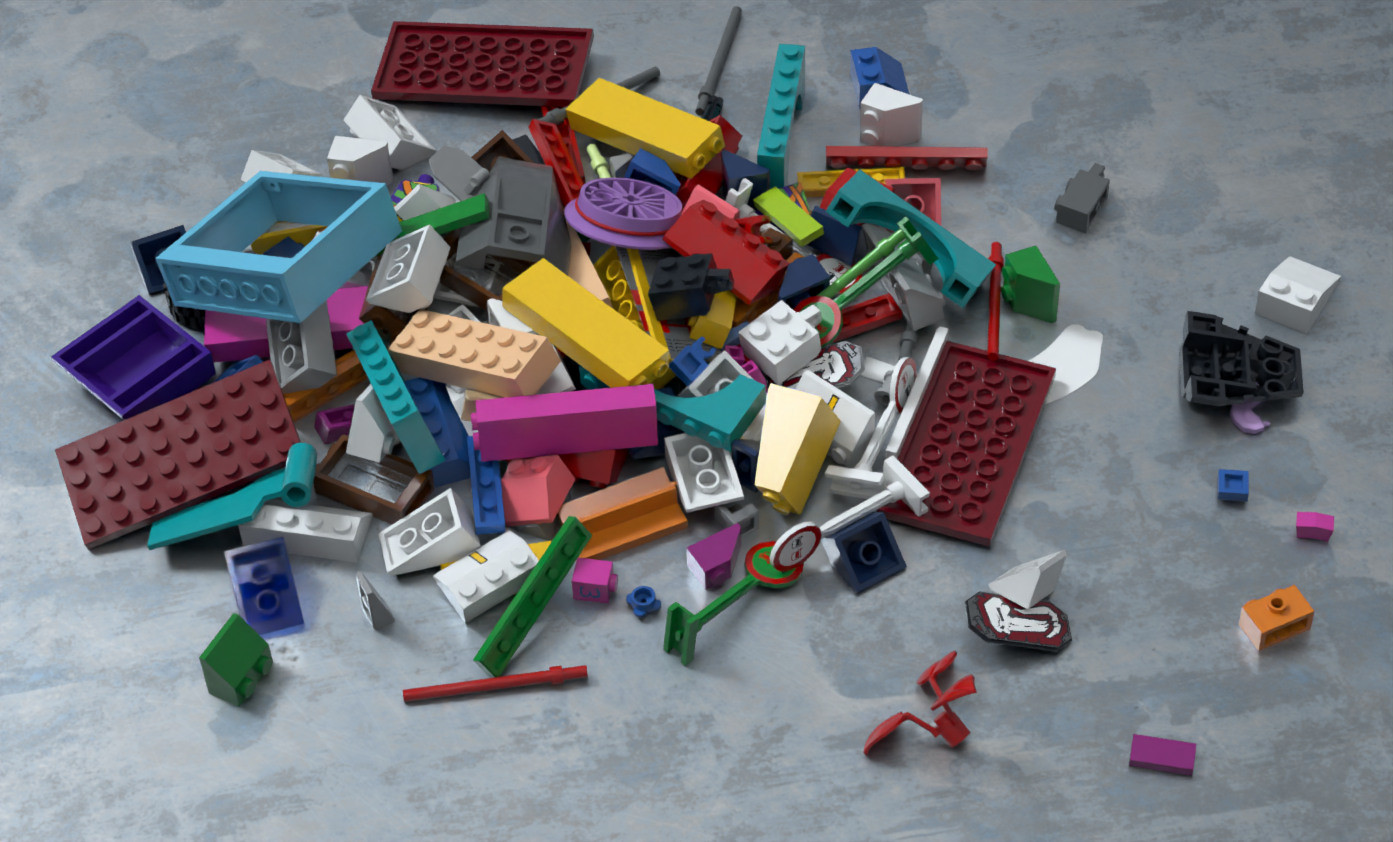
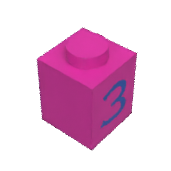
[571,558,618,604]

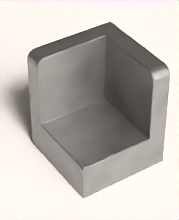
[714,503,759,539]

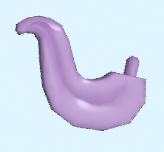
[1230,382,1270,434]

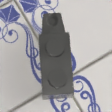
[1054,163,1110,233]

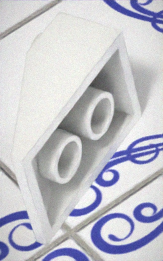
[1255,256,1341,334]
[677,350,767,442]
[664,433,744,513]
[378,488,481,576]

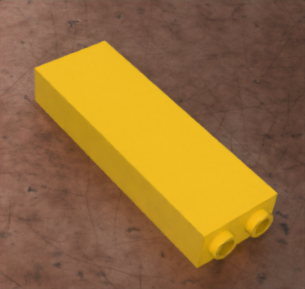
[565,78,725,179]
[502,258,669,388]

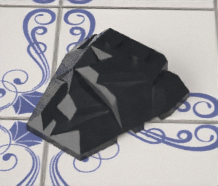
[1179,311,1304,406]

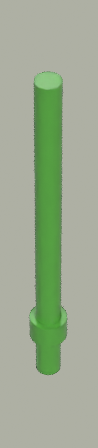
[817,229,905,299]

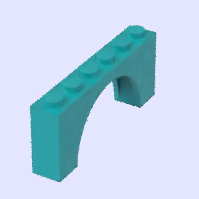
[757,44,805,189]
[825,170,996,308]
[347,320,446,474]
[579,365,766,452]

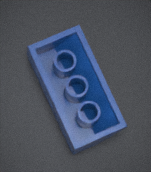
[403,377,470,488]

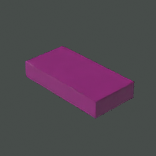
[1129,734,1197,776]

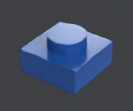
[1218,469,1249,501]

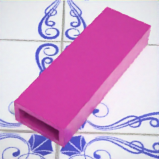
[204,286,368,363]
[471,384,658,462]

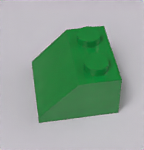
[1001,245,1060,323]
[199,613,273,707]

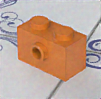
[1239,585,1315,651]

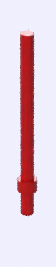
[987,242,1004,361]
[403,665,588,702]

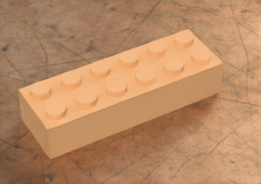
[387,309,561,398]

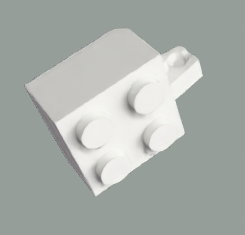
[738,300,822,385]

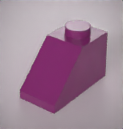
[686,523,742,590]

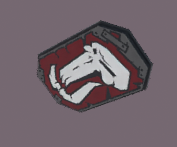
[964,591,1072,652]

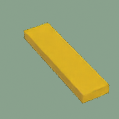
[797,167,905,198]

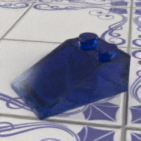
[224,537,305,635]

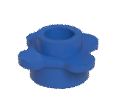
[626,586,661,617]

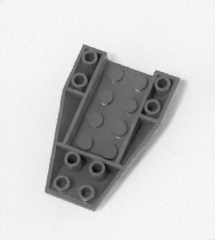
[455,157,571,276]

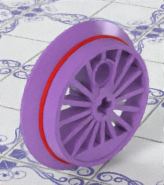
[564,178,682,250]

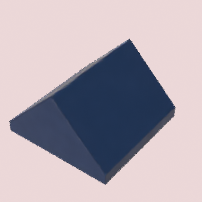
[721,149,770,210]
[806,205,868,266]
[130,225,186,294]

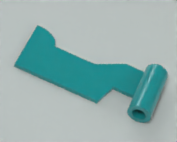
[147,443,317,550]

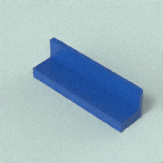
[467,436,505,535]

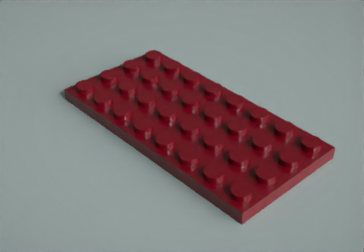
[371,21,594,107]
[876,341,1056,547]
[55,359,301,550]

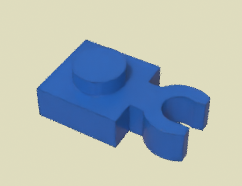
[669,337,716,386]

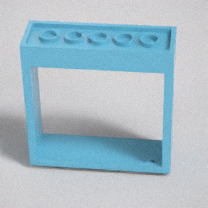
[156,171,402,323]

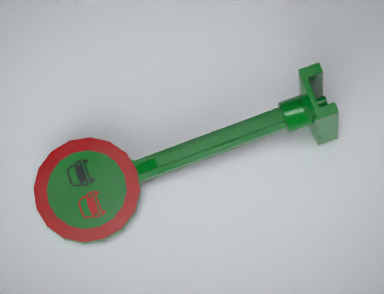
[794,217,939,348]
[663,541,804,666]

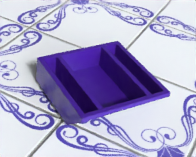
[51,295,216,420]

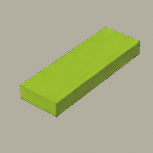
[753,187,824,247]

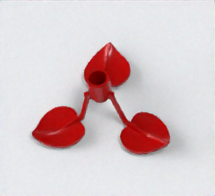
[863,650,977,757]

